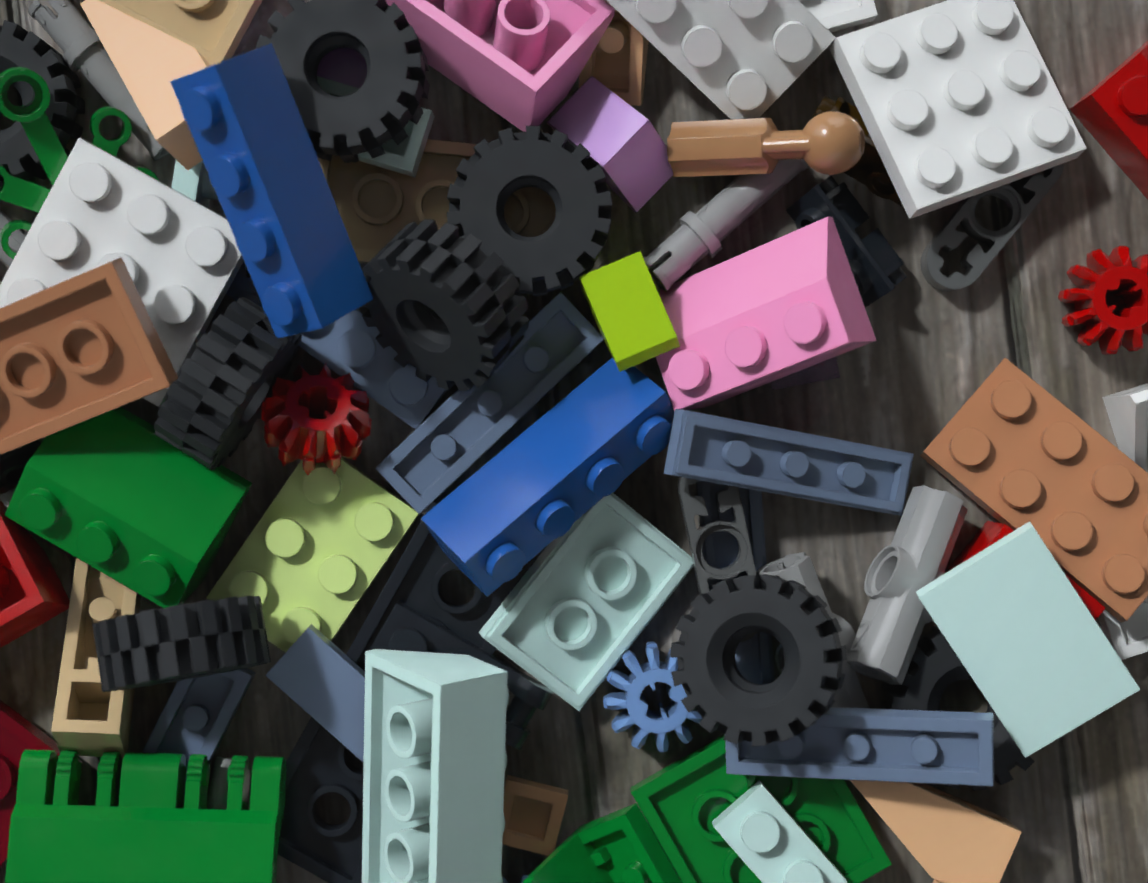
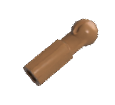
[667,111,865,177]

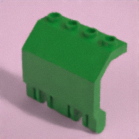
[5,749,286,883]

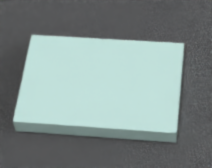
[478,493,694,711]
[916,521,1141,758]

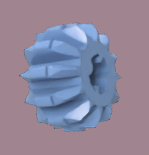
[603,641,703,752]

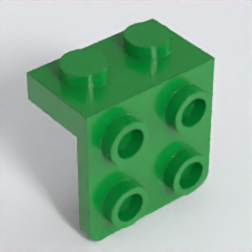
[523,803,681,883]

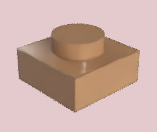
[502,775,568,856]

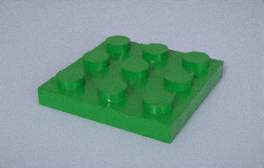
[630,734,892,883]

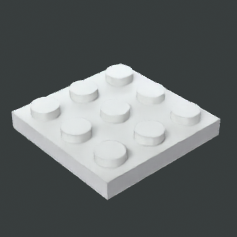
[830,0,1087,219]
[0,138,244,407]

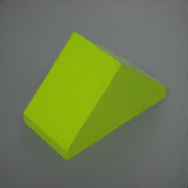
[579,251,680,372]

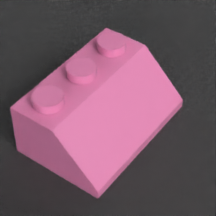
[386,0,615,132]
[656,217,877,411]

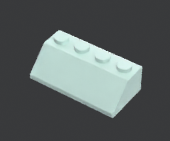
[362,649,509,883]

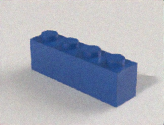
[170,43,373,338]
[421,357,674,597]

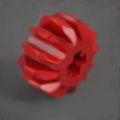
[1058,246,1148,355]
[262,363,372,476]

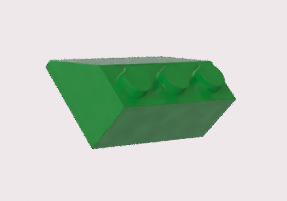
[4,406,252,608]

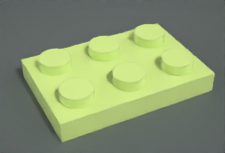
[206,457,420,653]

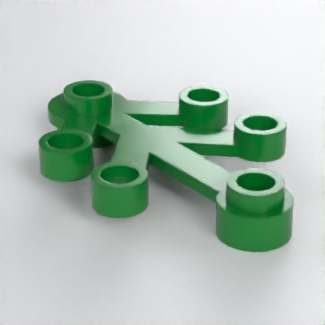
[0,67,159,259]

